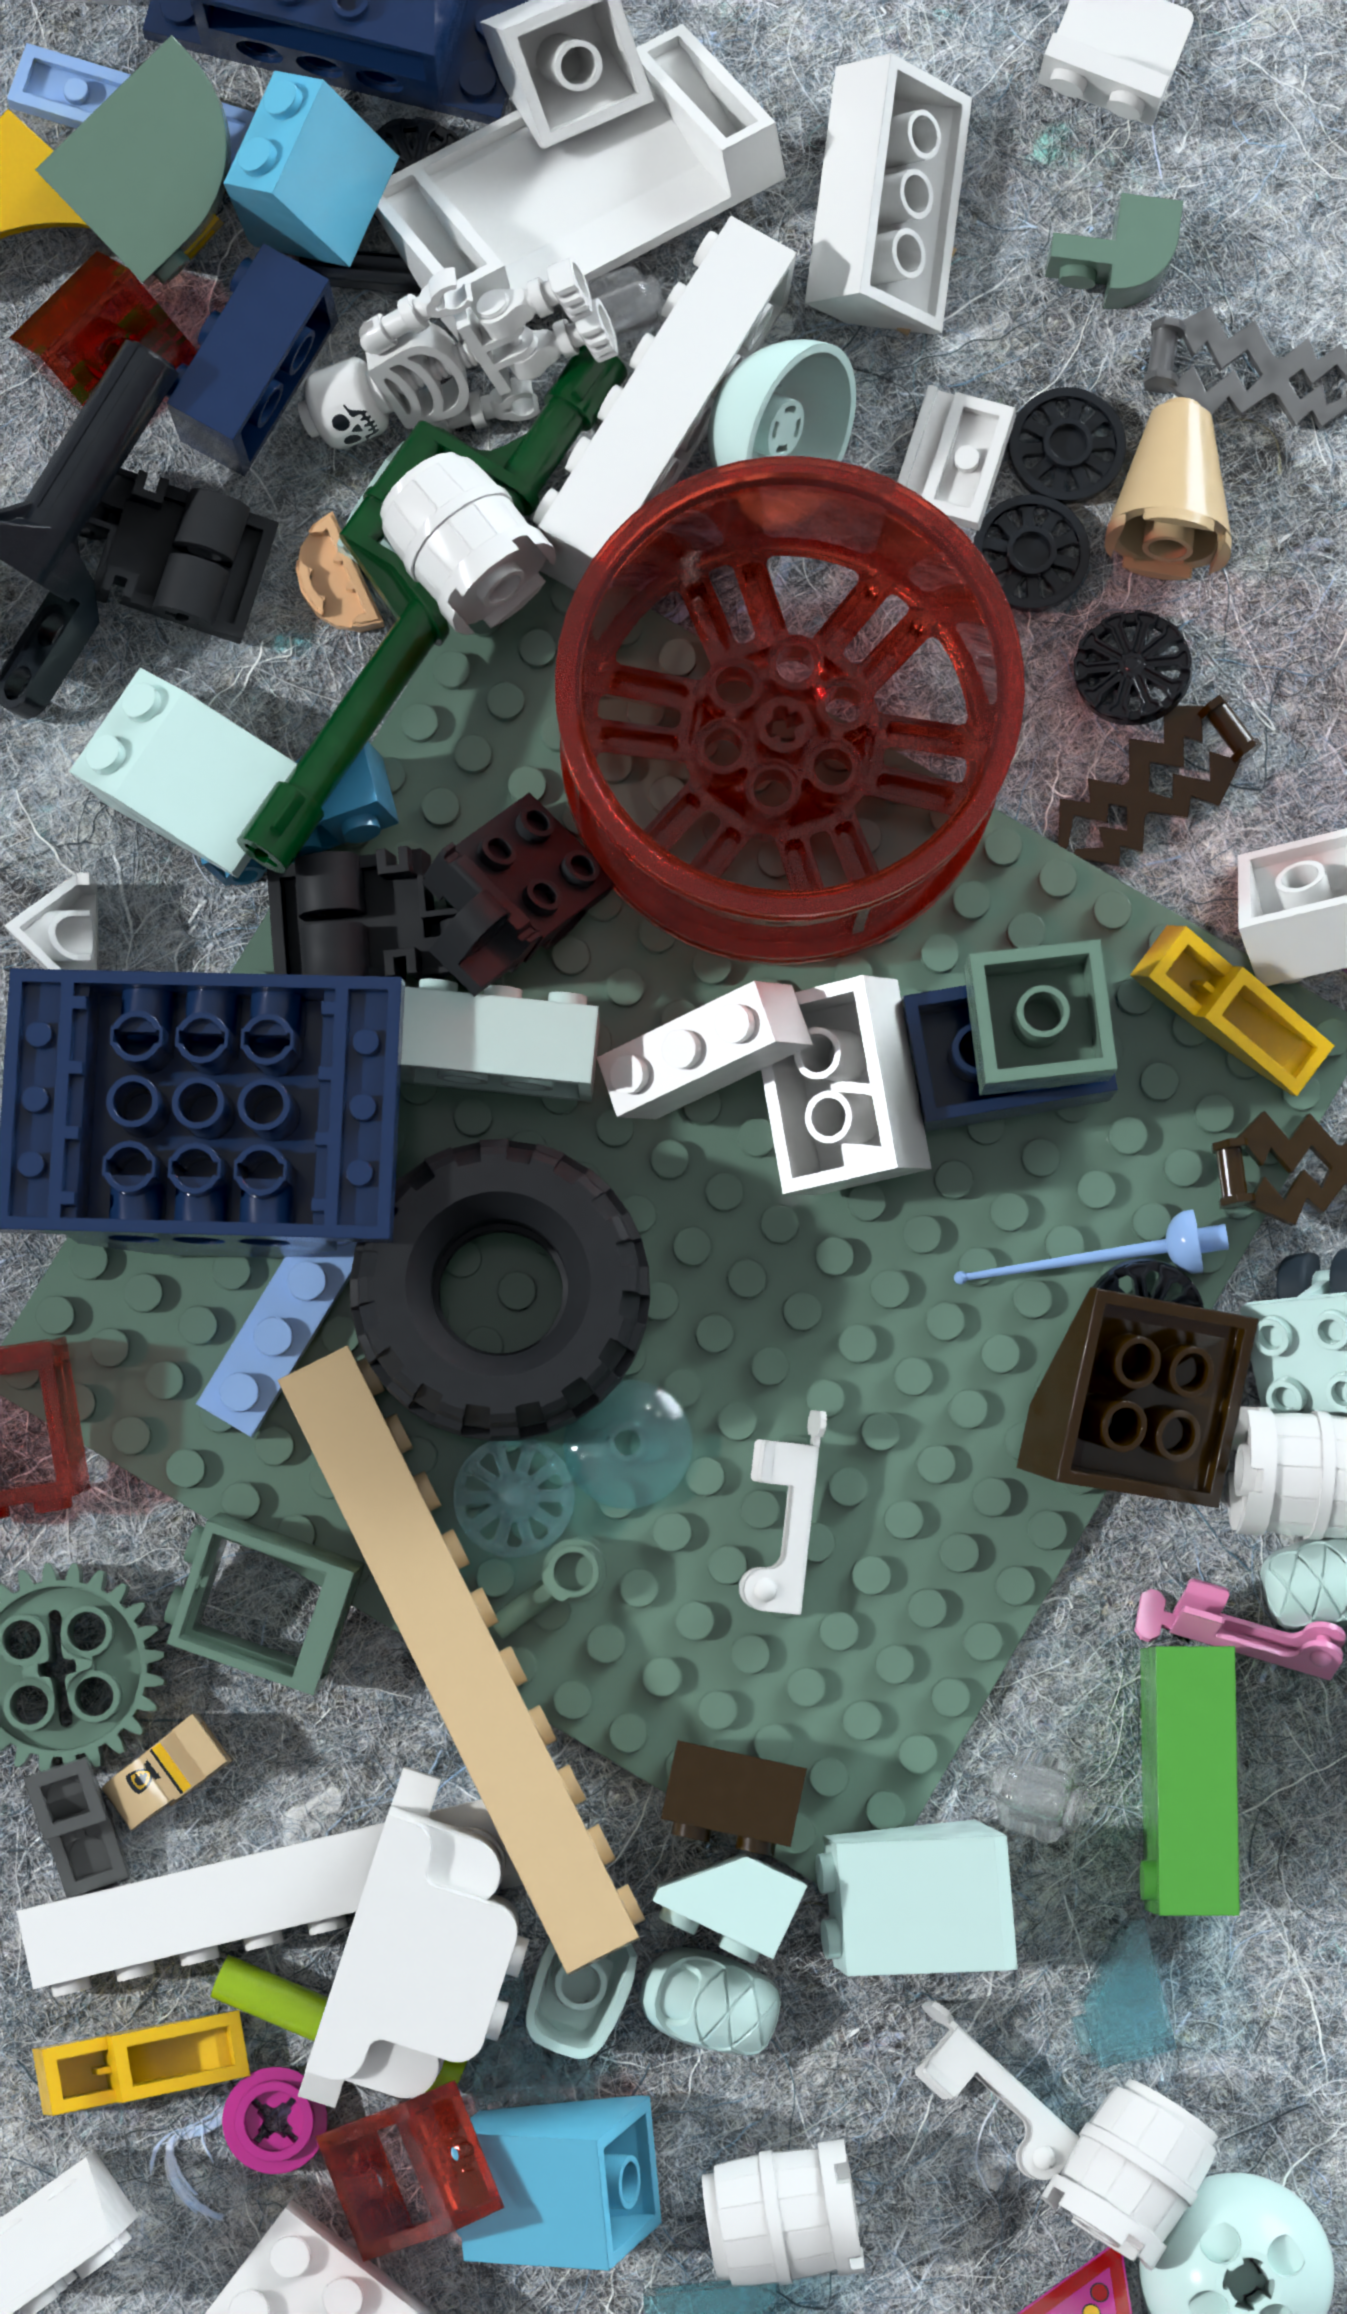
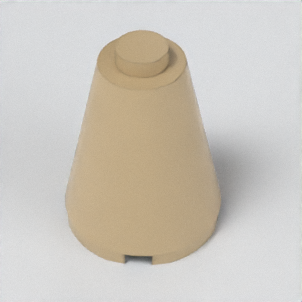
[1104,397,1232,580]

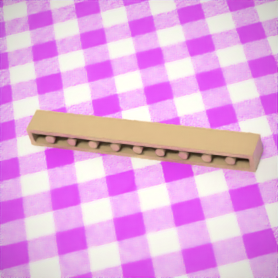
[278,1345,646,1975]

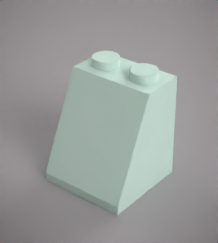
[815,1819,1018,1976]

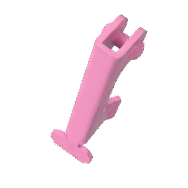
[1134,1578,1346,1681]

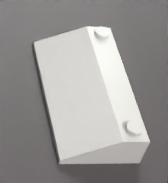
[375,24,786,342]

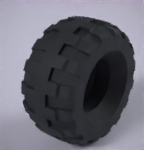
[350,1139,650,1442]

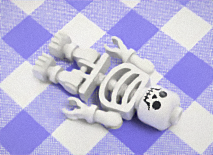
[298,256,618,450]

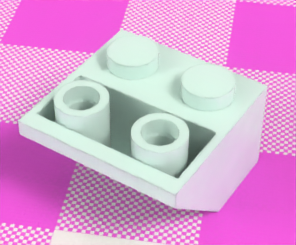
[652,1853,807,1964]

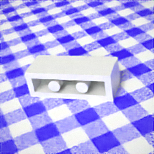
[597,981,813,1119]

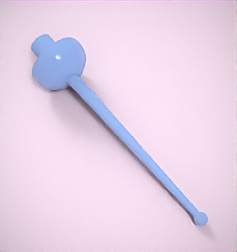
[954,1209,1229,1285]

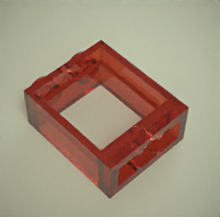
[0,1336,91,1519]
[315,2080,505,2262]

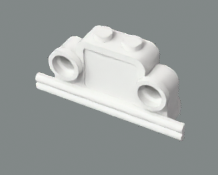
[298,1767,530,2108]

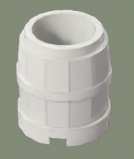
[380,452,556,635]
[1227,1406,1347,1540]
[1040,2079,1218,2271]
[702,2138,865,2287]

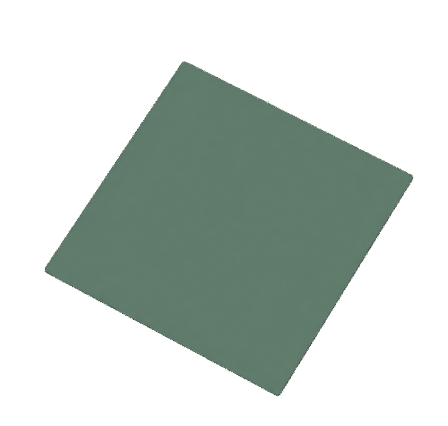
[0,571,1347,1884]

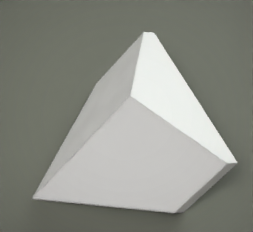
[4,872,99,970]

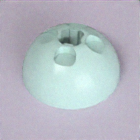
[707,339,856,526]
[1139,2173,1334,2314]

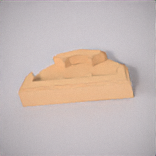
[295,511,385,633]

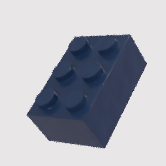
[166,243,338,477]
[901,985,1118,1132]

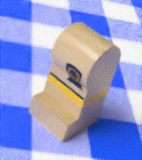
[101,1714,233,1831]

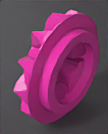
[222,2067,328,2174]

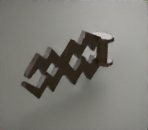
[1058,694,1262,867]
[1211,1111,1347,1226]

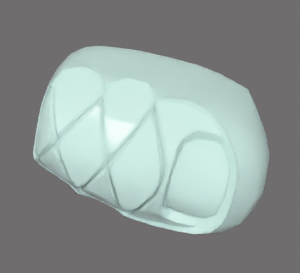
[1260,1538,1347,1630]
[524,1938,637,2059]
[639,1947,781,2056]

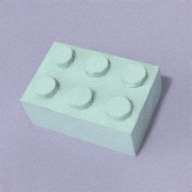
[401,978,600,1102]

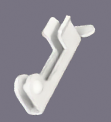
[739,1410,827,1615]
[915,2001,1080,2180]

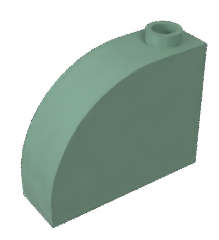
[35,35,231,287]

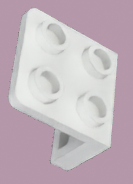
[1037,0,1194,126]

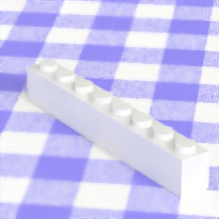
[16,1799,523,1997]

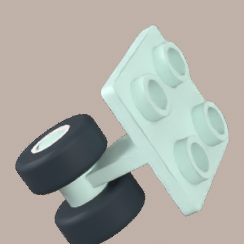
[1240,1248,1347,1417]

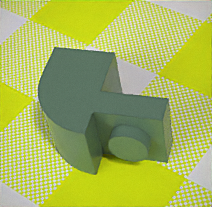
[1045,193,1183,309]

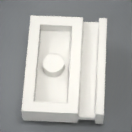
[891,385,1016,531]

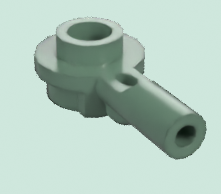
[493,1538,607,1639]

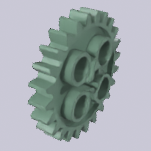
[0,1563,168,1771]

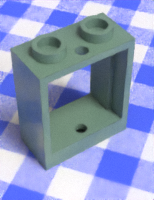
[164,1512,365,1696]

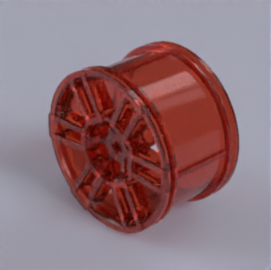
[555,456,1025,965]

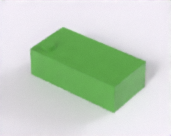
[1139,1646,1240,1916]

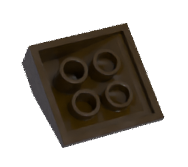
[1016,1287,1258,1508]

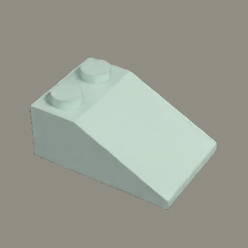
[69,668,297,878]

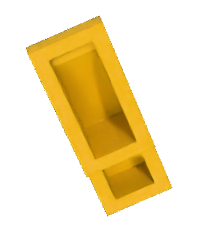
[1130,925,1334,1096]
[32,2010,250,2116]

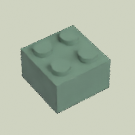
[964,939,1118,1096]

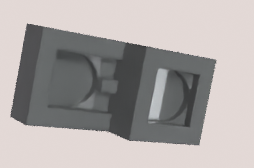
[24,1756,131,1898]

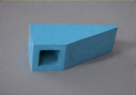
[201,742,399,886]

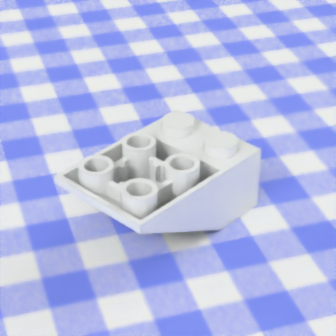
[0,2150,139,2314]

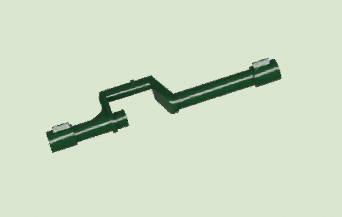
[237,345,627,873]

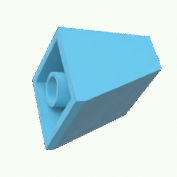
[223,71,399,267]
[448,2095,662,2271]

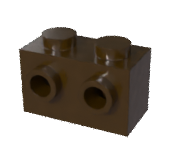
[661,1740,807,1856]

